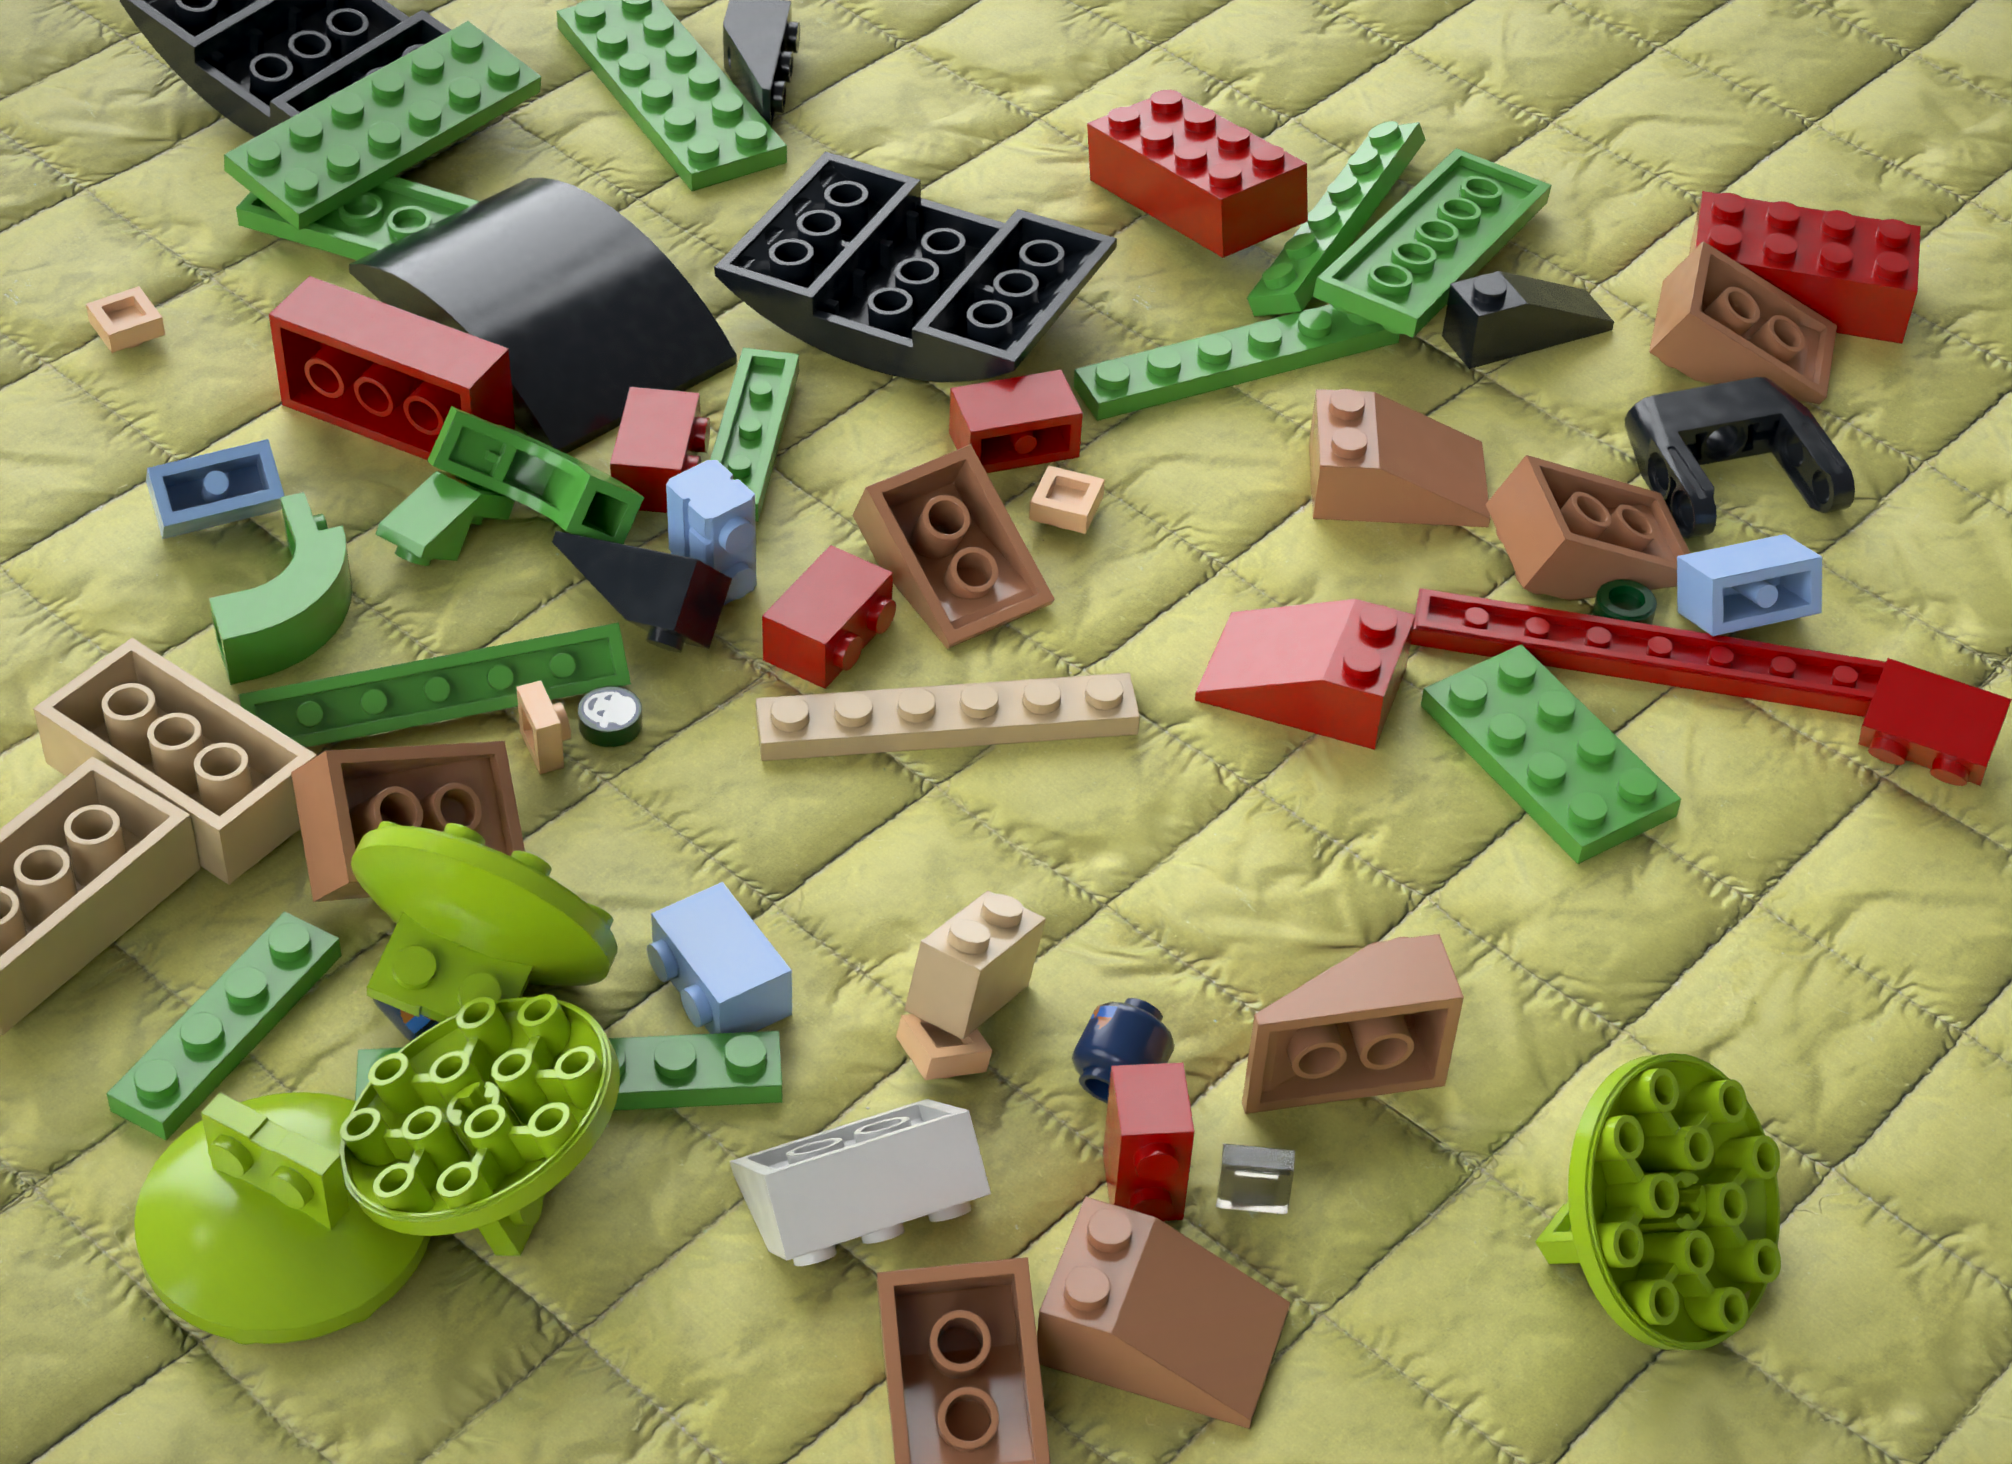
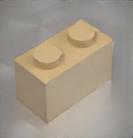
[904,890,1046,1040]

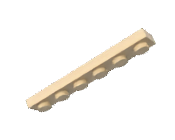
[756,673,1140,761]

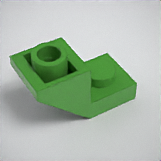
[376,471,515,566]

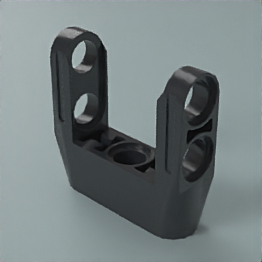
[1625,377,1855,539]

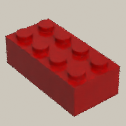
[1087,90,1308,258]
[1689,191,1921,344]
[269,276,515,460]

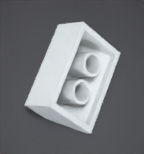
[730,1099,991,1266]

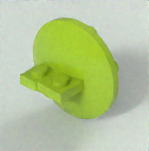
[351,821,618,1022]
[339,994,620,1256]
[1535,1053,1781,1350]
[134,1092,431,1345]

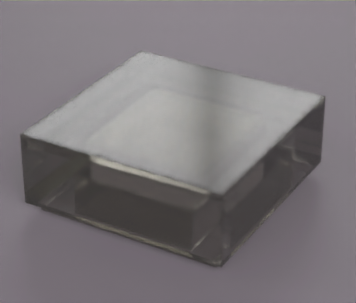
[1216,1143,1295,1214]

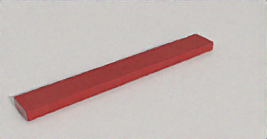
[1411,588,1886,717]

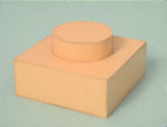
[86,286,165,353]
[1029,465,1105,534]
[516,680,571,774]
[896,1014,992,1080]

